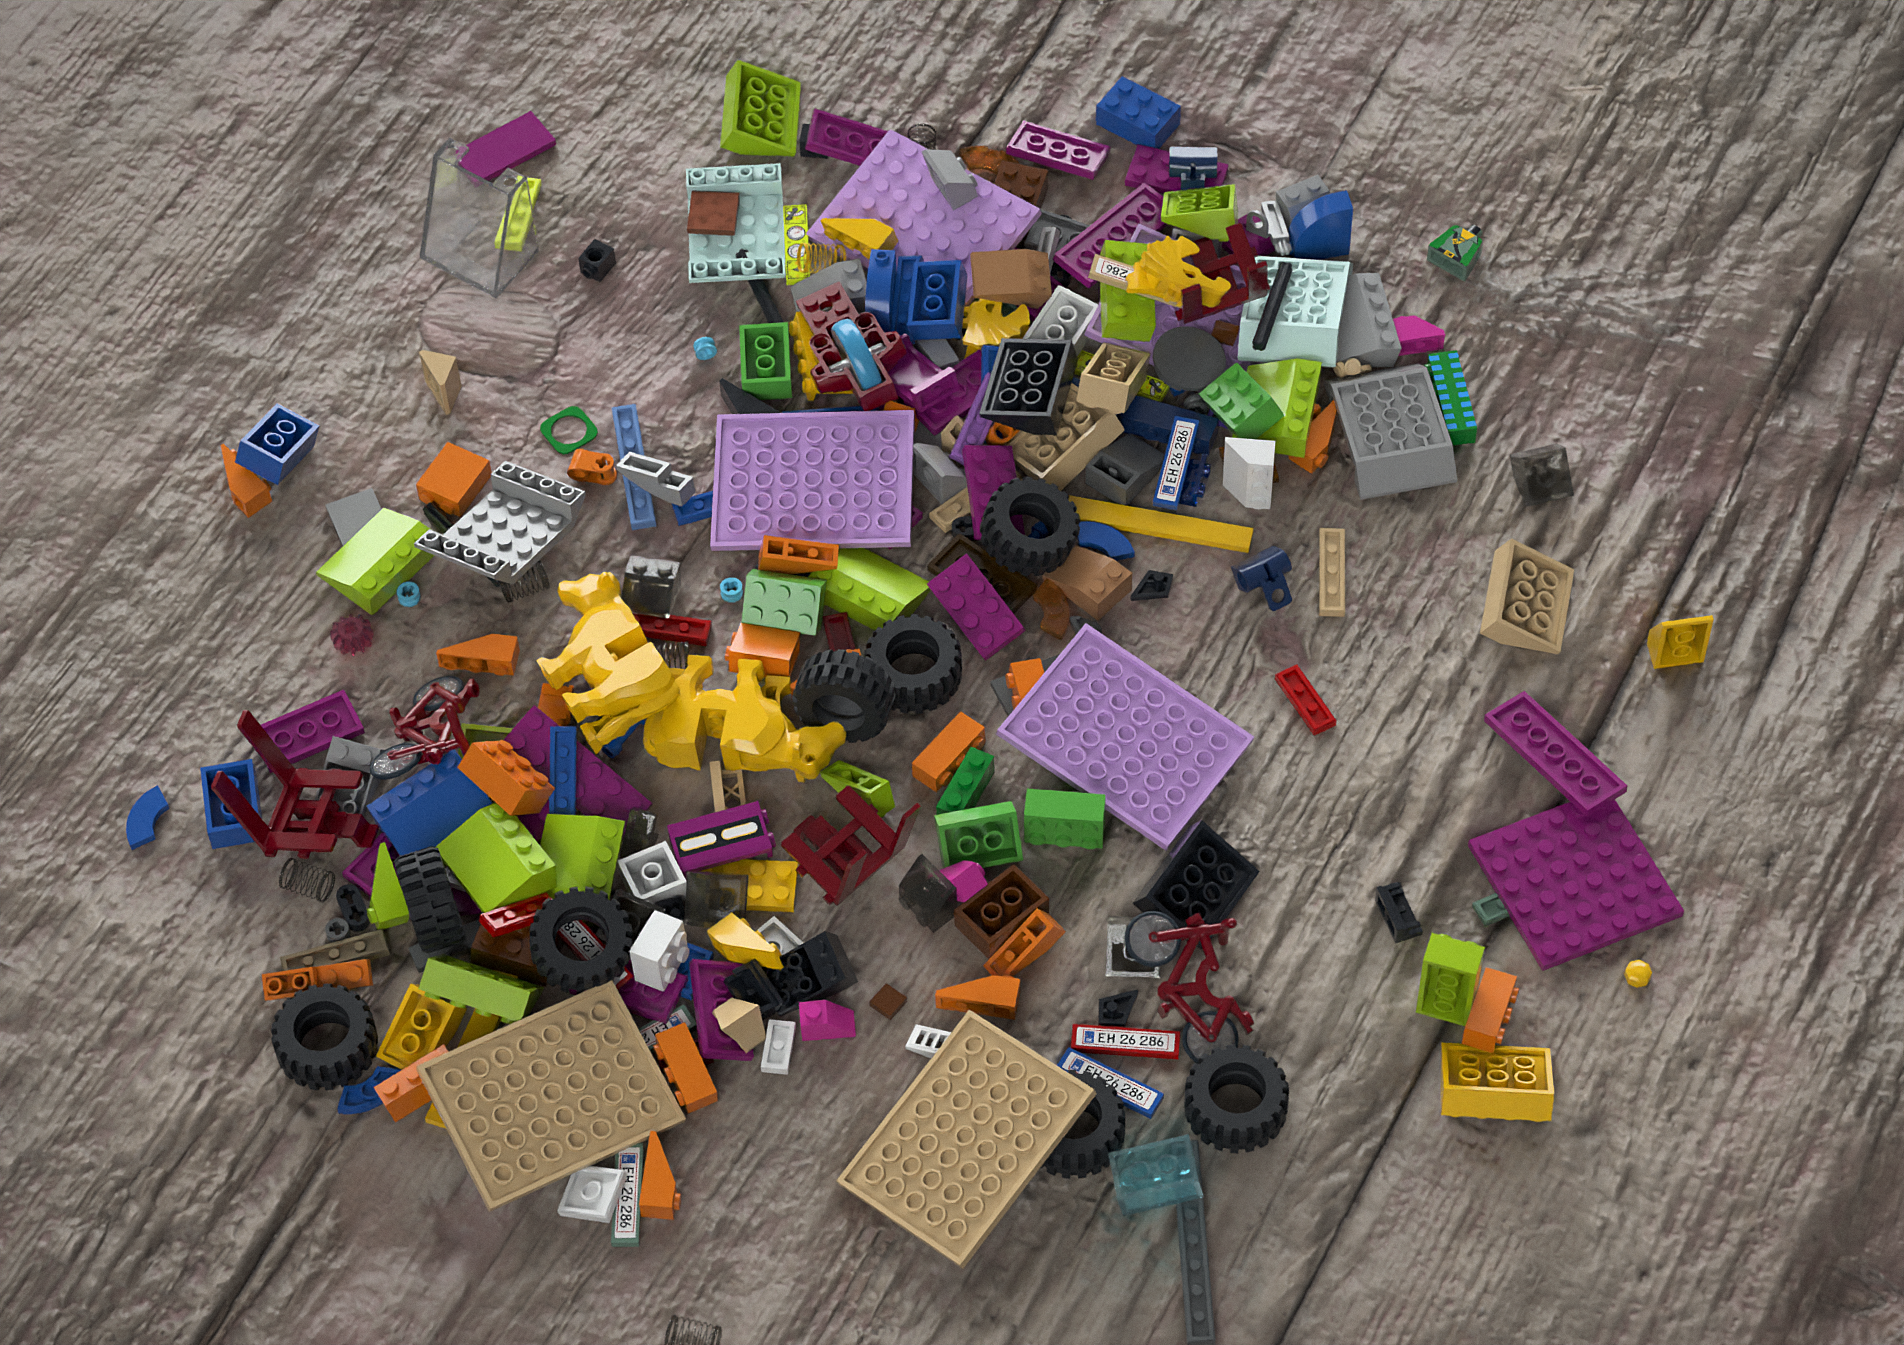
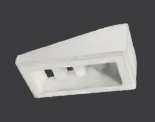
[905,1024,952,1058]

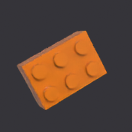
[457,740,555,816]

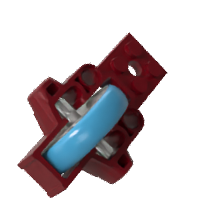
[796,281,907,411]

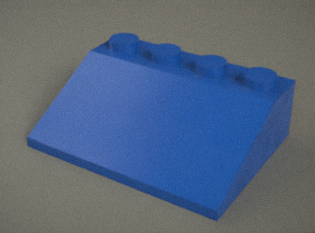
[366,749,493,856]

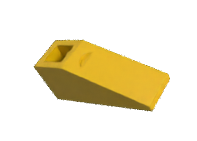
[821,218,899,260]
[707,912,783,970]

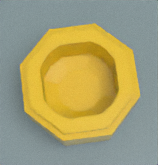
[1624,960,1652,988]

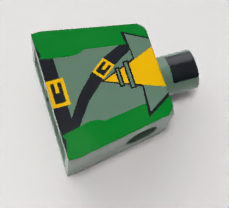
[1427,225,1483,282]

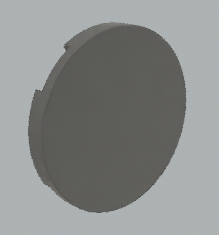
[1153,326,1226,392]

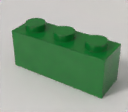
[936,747,995,815]

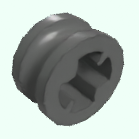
[1184,394,1207,414]
[325,918,351,943]

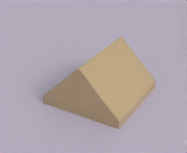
[419,350,462,415]

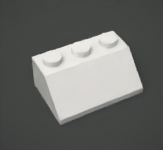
[1022,285,1098,356]
[1223,437,1276,509]

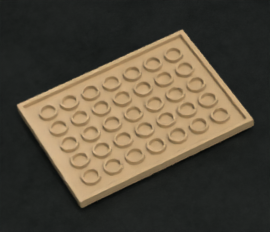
[416,980,686,1212]
[837,1010,1097,1269]

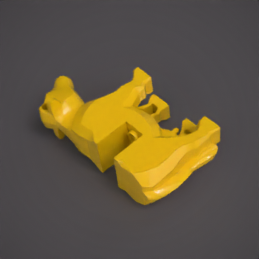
[536,572,681,754]
[643,655,846,783]

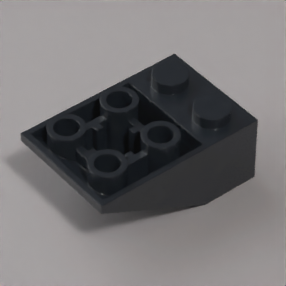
[761,931,858,1016]

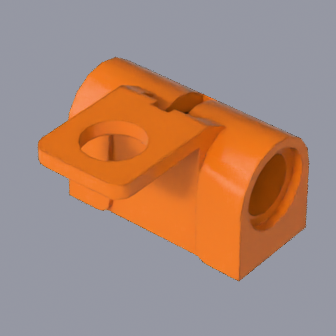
[538,683,574,726]

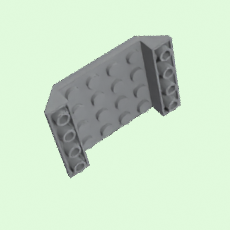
[1323,363,1457,500]
[414,461,585,584]

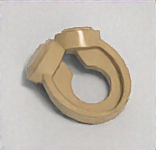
[1333,358,1372,378]

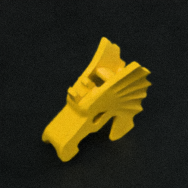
[1125,236,1231,308]
[962,299,1030,359]

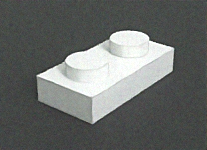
[761,1019,796,1075]

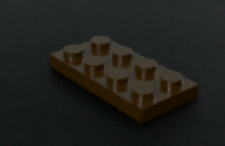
[927,533,1037,614]

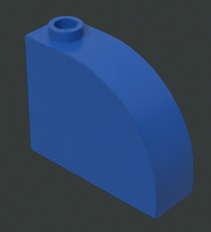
[1287,190,1353,260]
[865,249,897,333]

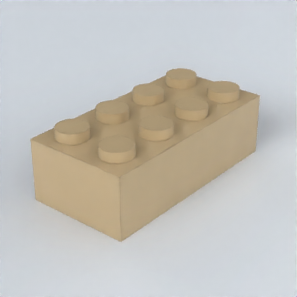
[1076,342,1151,414]

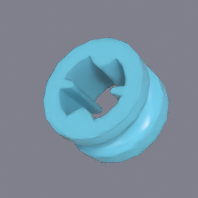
[693,337,717,360]
[720,578,743,602]
[397,582,421,607]

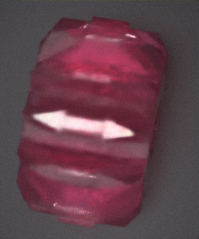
[330,613,374,657]

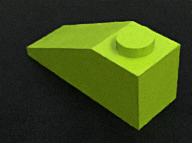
[820,760,896,817]
[367,842,410,930]

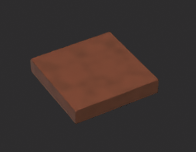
[687,191,740,236]

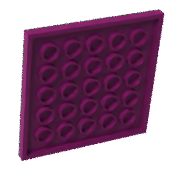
[1468,800,1684,971]

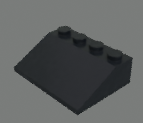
[979,338,1078,435]
[1132,820,1260,949]

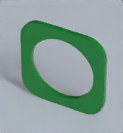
[540,406,598,454]

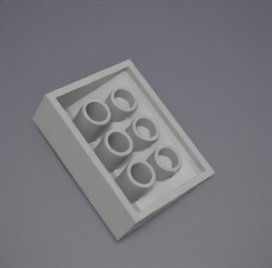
[1324,273,1401,368]

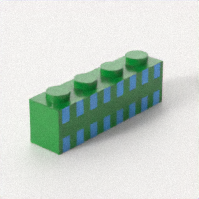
[1423,350,1477,446]

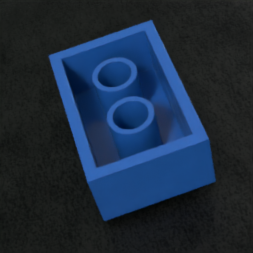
[1096,76,1181,149]
[907,260,968,340]
[235,403,319,485]
[200,759,262,849]

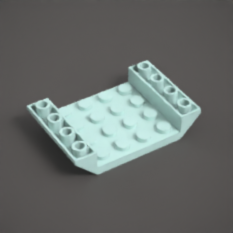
[686,163,786,283]
[1238,256,1353,367]

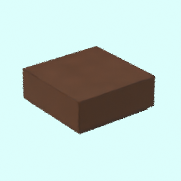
[1211,320,1239,346]
[869,983,907,1020]

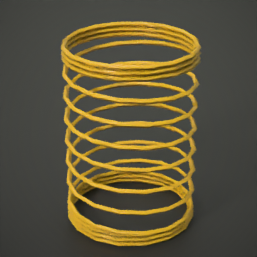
[797,243,847,273]

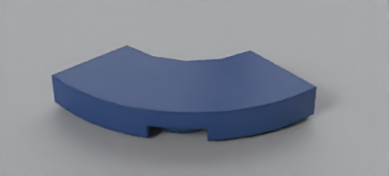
[1077,521,1135,561]
[126,785,169,850]
[337,1066,401,1114]

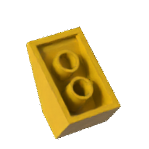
[1647,615,1714,669]
[376,983,467,1070]

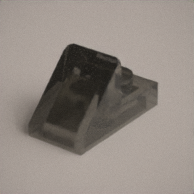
[619,807,659,859]

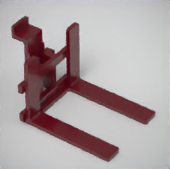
[1175,223,1270,324]
[211,710,379,859]
[781,786,921,906]

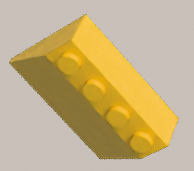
[1441,1042,1554,1122]

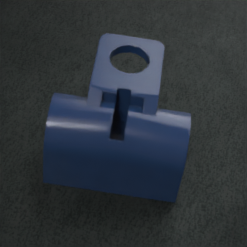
[1169,147,1217,190]
[1231,546,1292,611]

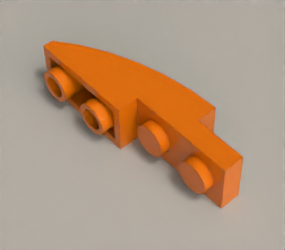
[261,959,373,1001]

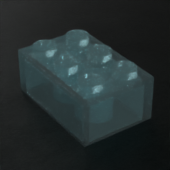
[1108,1134,1204,1216]

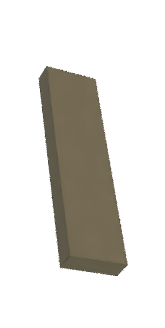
[280,929,390,971]

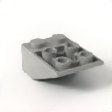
[314,736,388,816]

